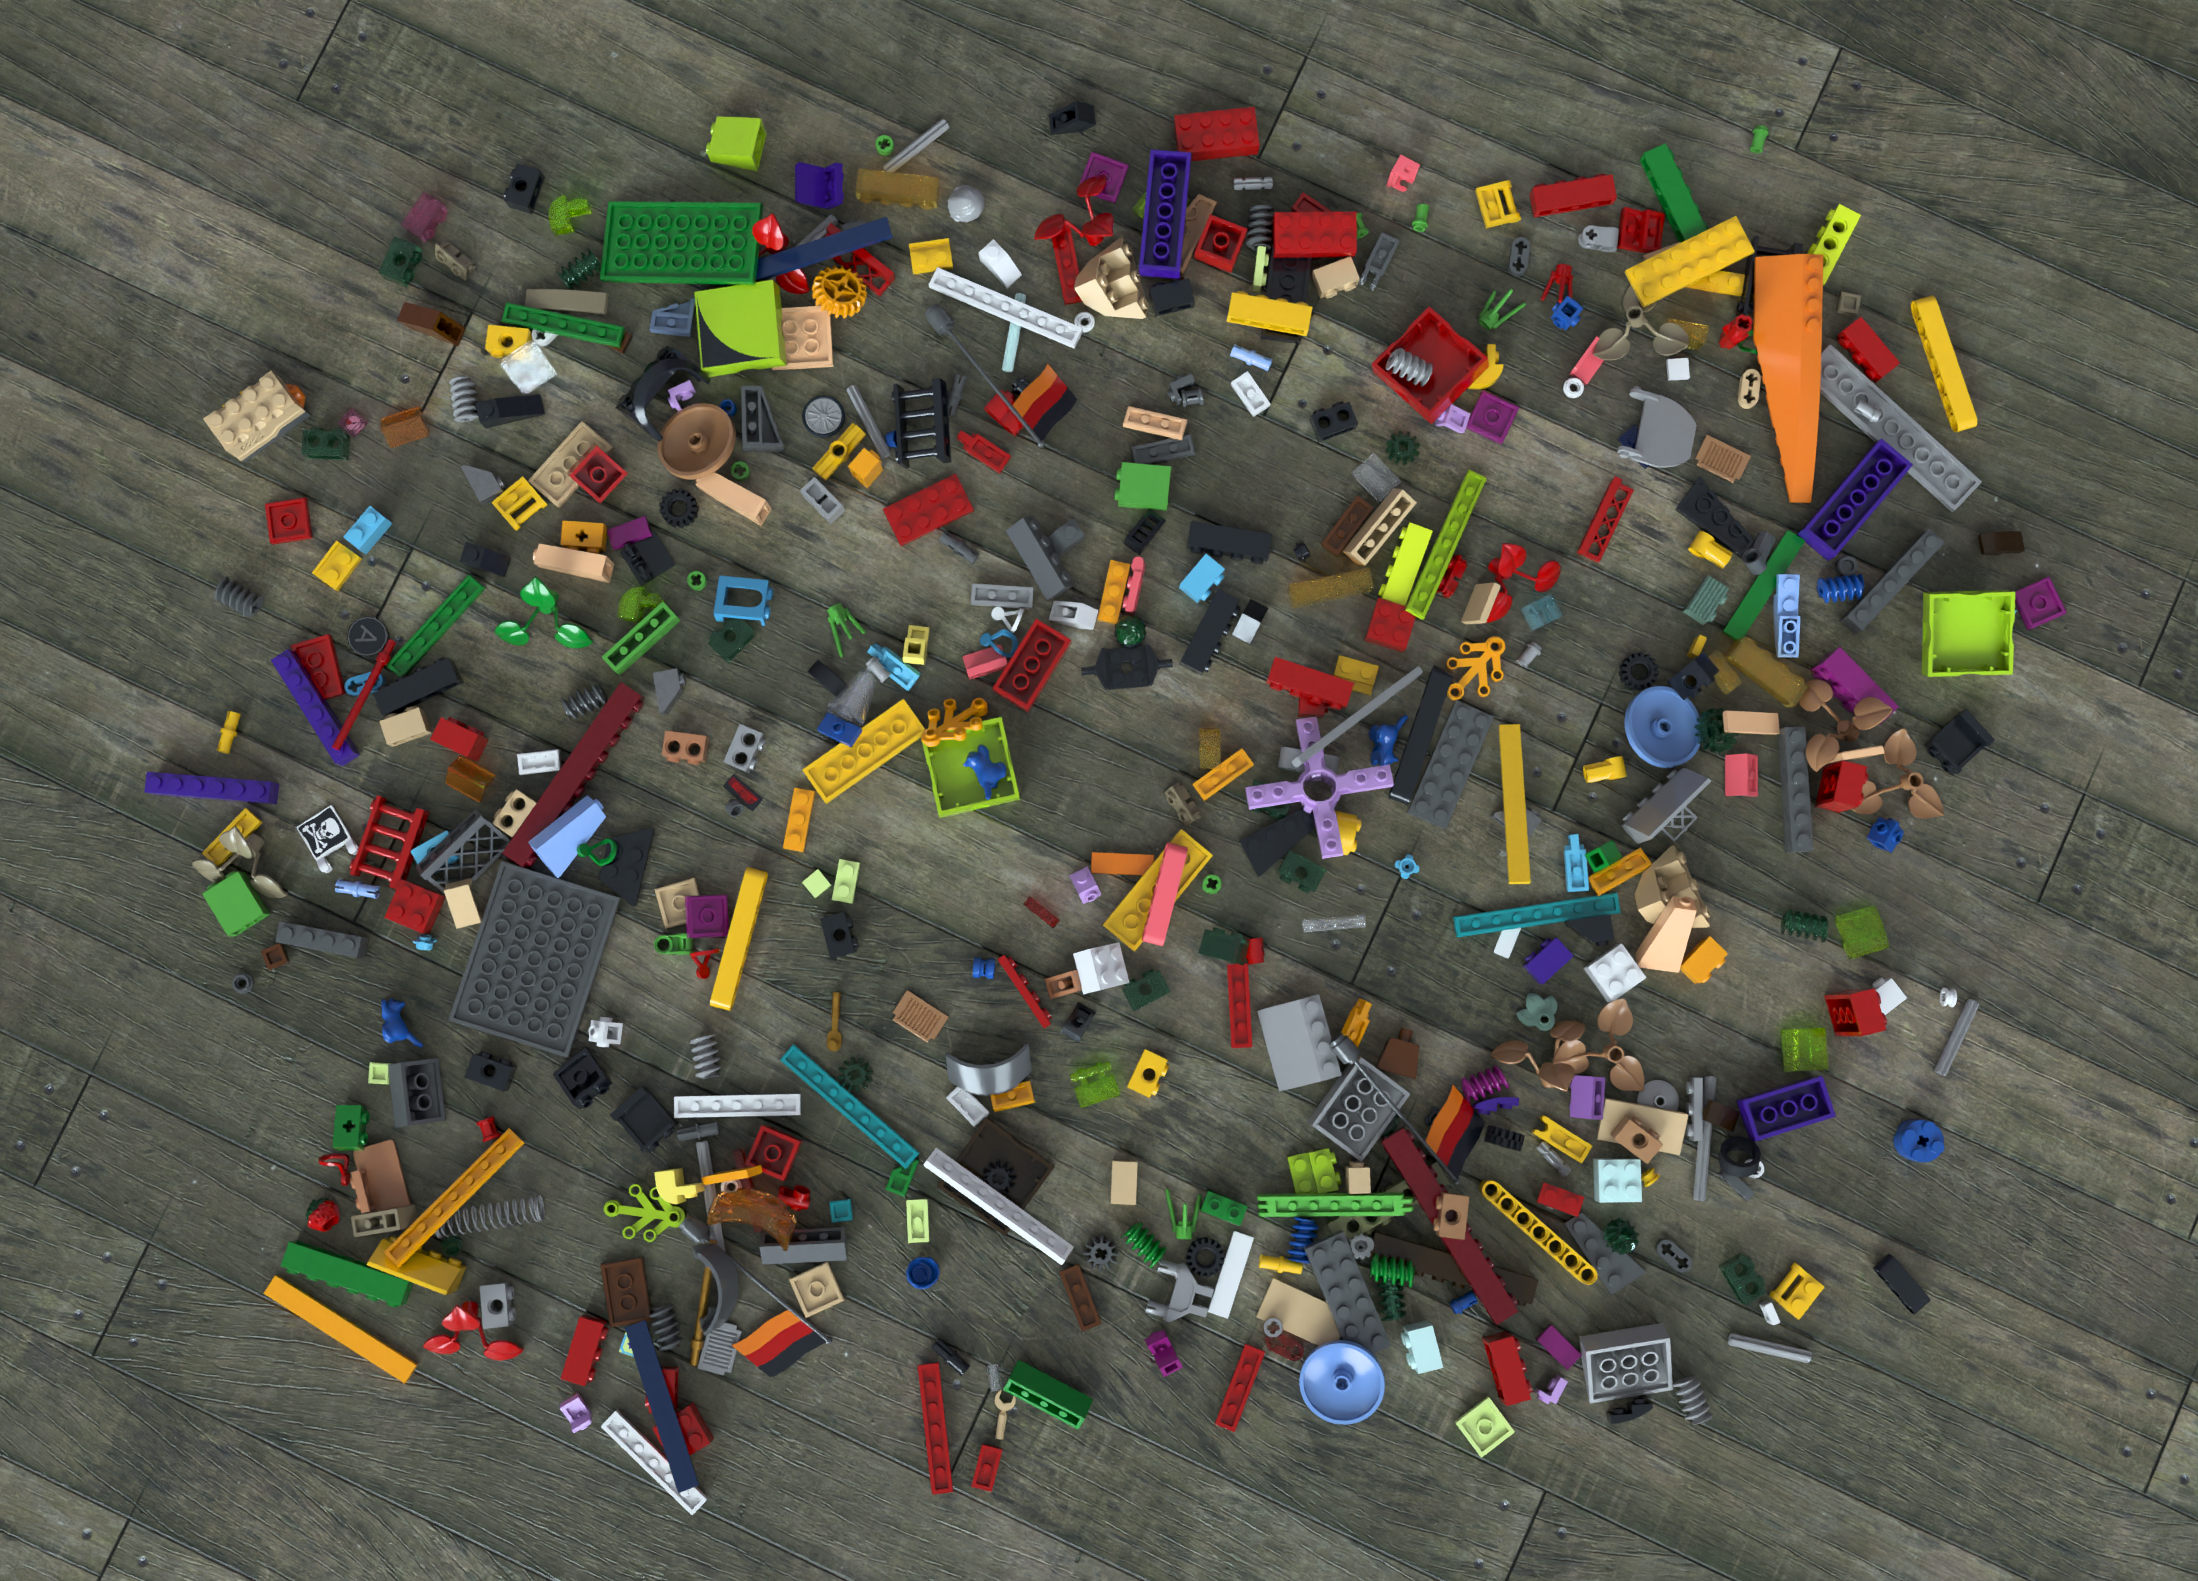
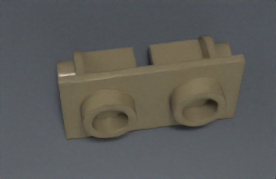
[435,241,475,281]
[1164,783,1201,827]

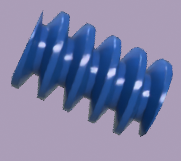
[1817,574,1864,604]
[1286,1217,1319,1263]

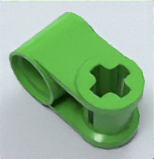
[654,933,695,955]

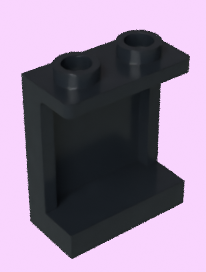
[1924,709,1995,775]
[610,1086,678,1153]

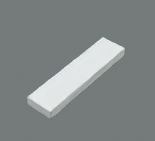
[1208,1231,1254,1319]

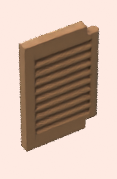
[1695,435,1751,483]
[892,990,949,1043]

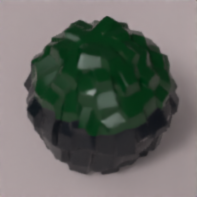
[1114,615,1147,648]

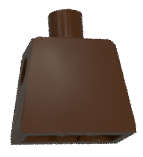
[1375,1027,1419,1079]

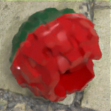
[306,1198,340,1232]

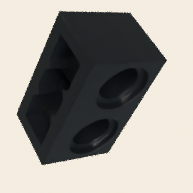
[1310,401,1358,443]

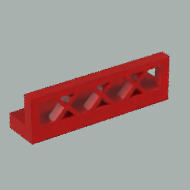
[825,223,895,297]
[1576,476,1634,563]

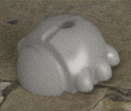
[1349,1233,1374,1259]

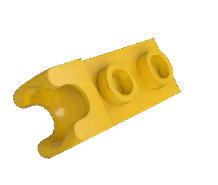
[1531,1115,1592,1164]

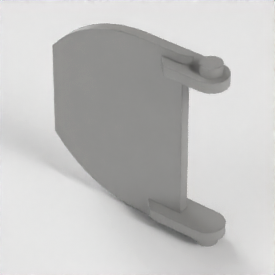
[1617,386,1697,468]

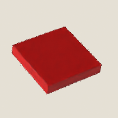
[265,497,313,545]

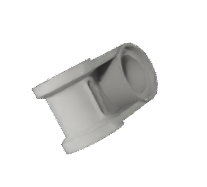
[1578,225,1619,252]

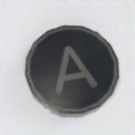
[347,616,390,658]

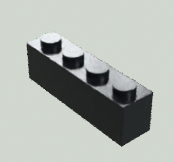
[1186,521,1272,564]
[1180,589,1241,676]
[373,657,463,716]

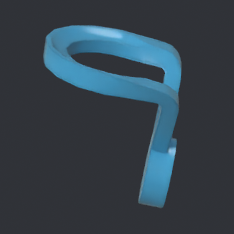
[980,629,1018,658]

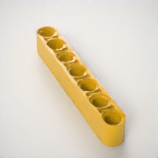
[1911,295,1977,433]
[710,867,768,1011]
[1479,1179,1598,1285]

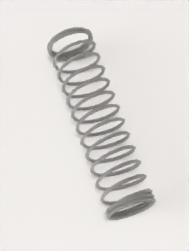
[435,1194,545,1238]

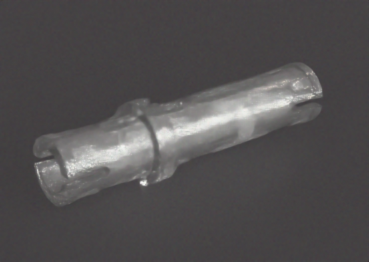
[1302,914,1366,933]

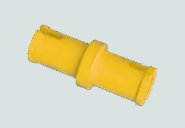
[216,711,241,754]
[1259,1254,1303,1274]

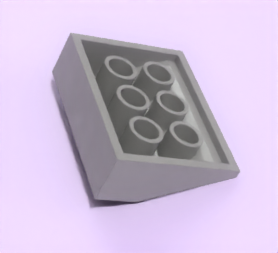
[1620,768,1711,844]
[1257,994,1342,1092]
[1307,1056,1410,1162]
[1579,1323,1673,1403]

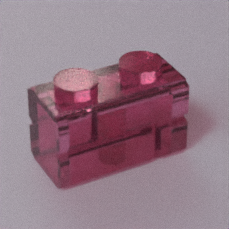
[401,192,448,242]

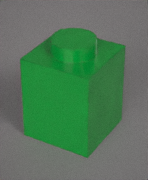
[1585,840,1623,873]

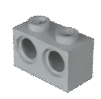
[800,477,845,525]
[723,724,766,773]

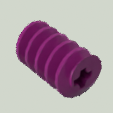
[1461,1065,1509,1104]

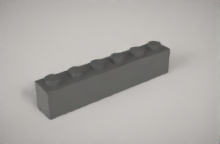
[1839,528,1945,635]
[1778,727,1813,853]

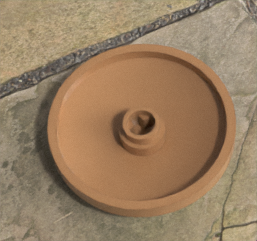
[657,403,736,480]

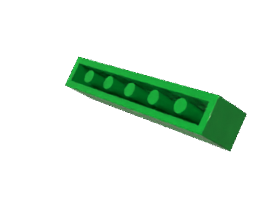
[1639,143,1708,243]
[281,1240,413,1308]

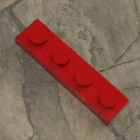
[1051,225,1083,305]
[998,955,1052,1029]
[1227,964,1252,1048]
[1215,1343,1265,1432]

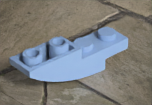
[1773,574,1800,657]

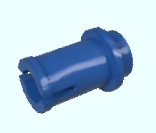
[1449,1291,1478,1315]

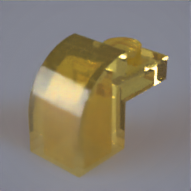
[1198,728,1221,769]

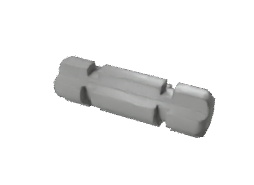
[1233,177,1273,190]
[1536,1141,1571,1177]

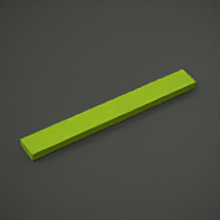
[1405,469,1487,620]

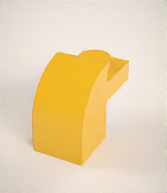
[1467,344,1503,389]

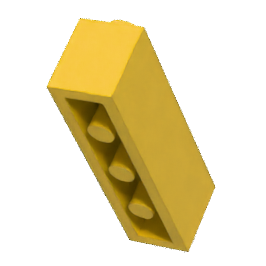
[1227,291,1312,336]

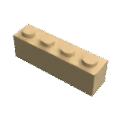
[1342,488,1417,566]

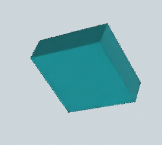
[829,1198,853,1223]

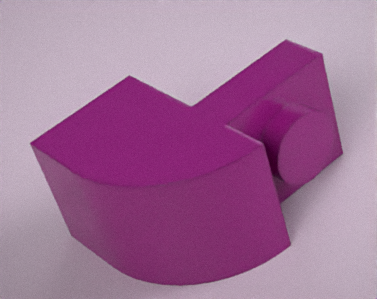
[1144,1330,1183,1377]

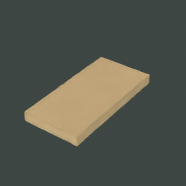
[528,421,613,509]
[1596,1098,1688,1155]
[1256,1278,1340,1346]

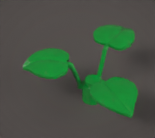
[495,576,593,649]

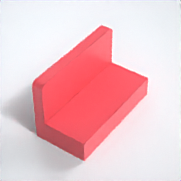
[1569,336,1604,386]
[963,645,1008,680]
[1725,754,1758,797]

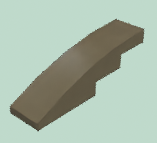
[525,289,609,315]

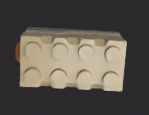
[203,371,311,463]

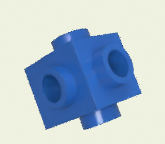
[1551,296,1583,330]
[1866,817,1904,853]

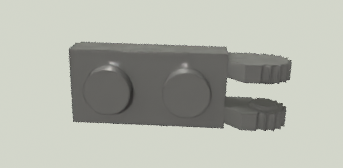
[1359,232,1400,291]

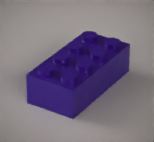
[1736,1075,1836,1141]

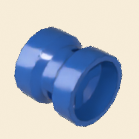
[973,957,995,979]

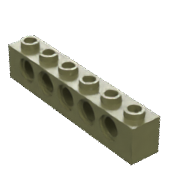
[1326,1160,1450,1246]

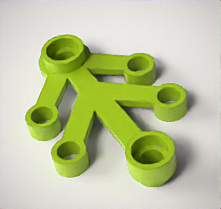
[604,1184,685,1242]

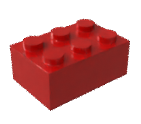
[1815,760,1868,813]
[1482,1331,1533,1406]

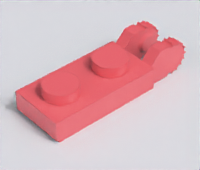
[1123,556,1146,616]

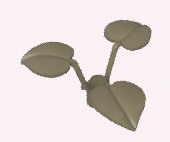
[1593,285,1689,360]
[192,826,288,898]

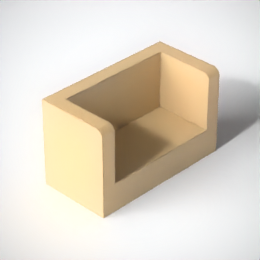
[444,878,483,929]
[1110,1160,1138,1205]

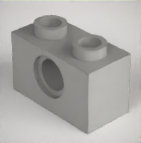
[480,1281,516,1329]

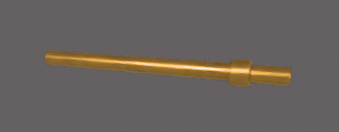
[689,1239,717,1366]

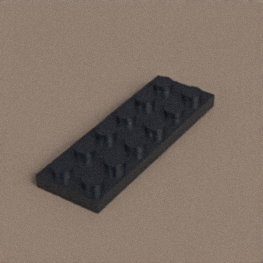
[1260,243,1312,344]

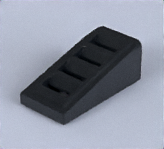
[1124,509,1166,555]

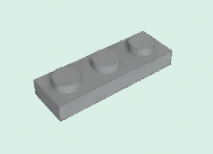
[971,584,1034,609]
[1686,1077,1703,1141]

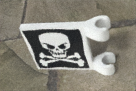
[296,805,359,874]

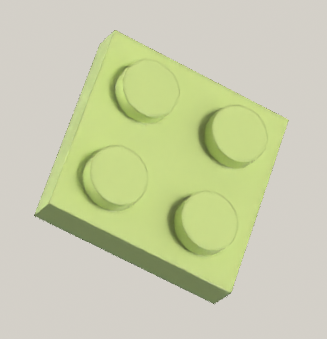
[1455,1396,1515,1458]

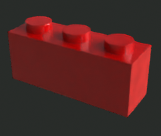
[1837,317,1900,383]
[561,1314,609,1386]

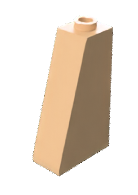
[696,472,772,526]
[533,544,615,583]
[1635,897,1696,973]

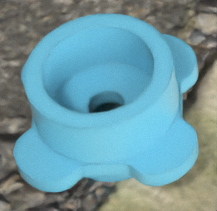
[1395,854,1419,879]
[413,934,437,950]

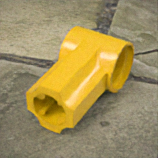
[1688,531,1733,569]
[1583,756,1627,783]

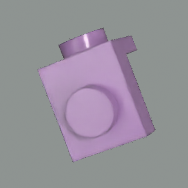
[1069,866,1101,904]
[560,1393,592,1433]

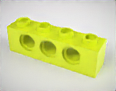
[1807,204,1861,286]

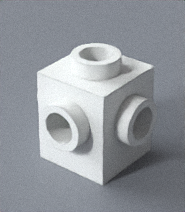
[589,1017,623,1047]

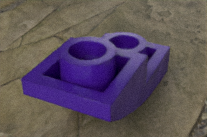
[1472,1097,1519,1115]

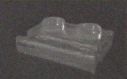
[1352,452,1402,503]

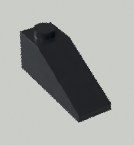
[475,394,545,428]

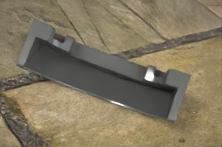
[945,1044,1032,1096]
[692,1243,739,1336]

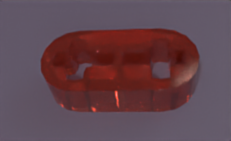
[1023,896,1060,929]
[1265,1331,1304,1361]

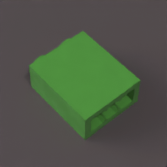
[1115,462,1171,511]
[202,871,270,937]

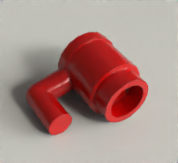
[1229,937,1265,965]

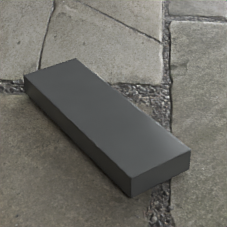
[1131,434,1195,465]

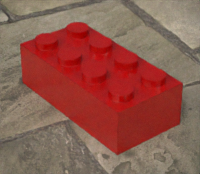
[1174,107,1259,161]
[1273,211,1357,258]
[992,619,1072,713]
[1824,988,1887,1036]

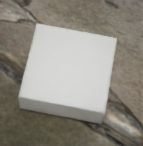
[1666,358,1690,381]
[1759,1300,1781,1325]

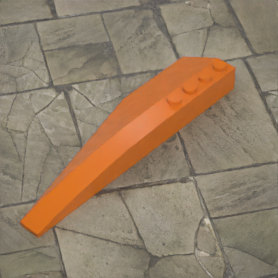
[1753,254,1823,503]

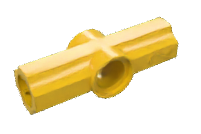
[812,423,866,481]

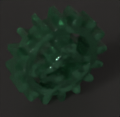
[1694,708,1739,753]

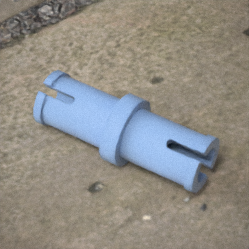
[1230,344,1273,371]
[335,879,380,899]

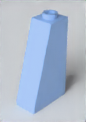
[528,795,606,878]

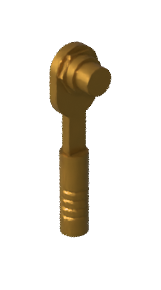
[827,992,842,1051]

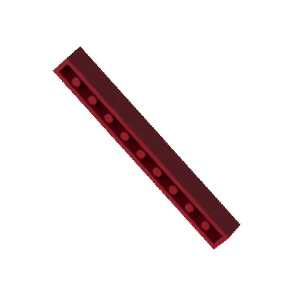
[502,682,645,868]
[1380,1127,1519,1325]

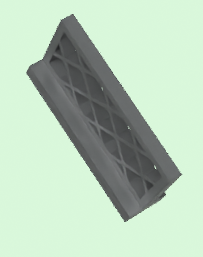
[416,809,511,894]

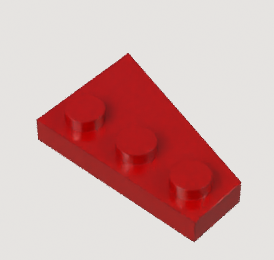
[290,634,346,700]

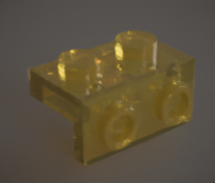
[1708,650,1742,695]

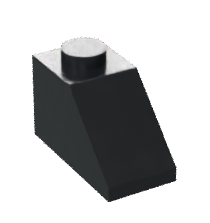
[1049,101,1096,135]
[460,542,511,578]
[1565,915,1614,946]

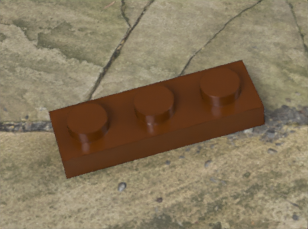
[1321,495,1374,557]
[1059,1263,1102,1332]

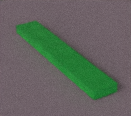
[501,302,625,348]
[1722,530,1805,643]
[386,574,486,677]

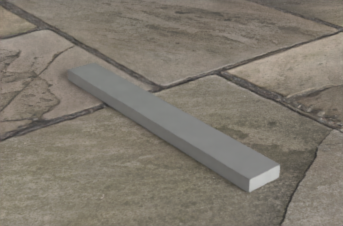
[1291,666,1423,768]

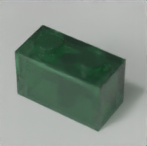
[1198,927,1250,965]

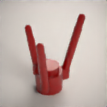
[1541,264,1573,303]

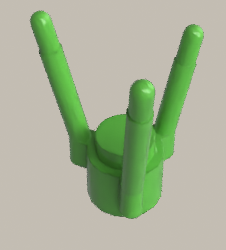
[1478,289,1526,330]
[827,603,866,657]
[1165,1189,1202,1239]

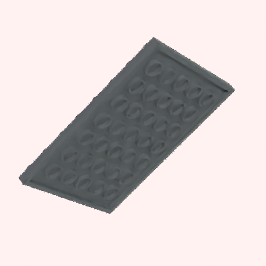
[448,861,621,1058]

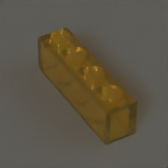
[855,169,940,209]
[1287,567,1374,609]
[1723,637,1809,708]

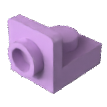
[667,380,696,411]
[1434,404,1470,433]
[1534,1375,1568,1404]

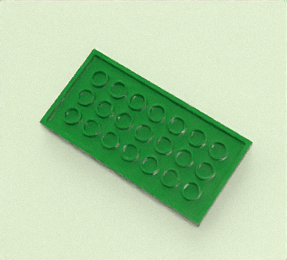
[600,201,763,285]

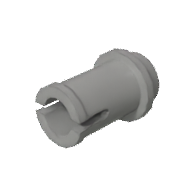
[1853,399,1882,422]
[1516,641,1542,669]
[865,656,891,683]

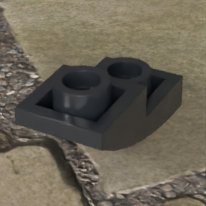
[1607,1397,1653,1424]

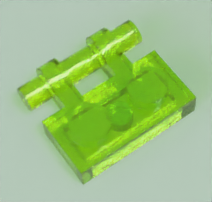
[1070,1062,1120,1108]

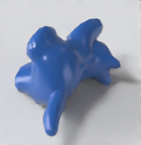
[1368,715,1408,766]
[963,745,1006,800]
[381,998,423,1047]

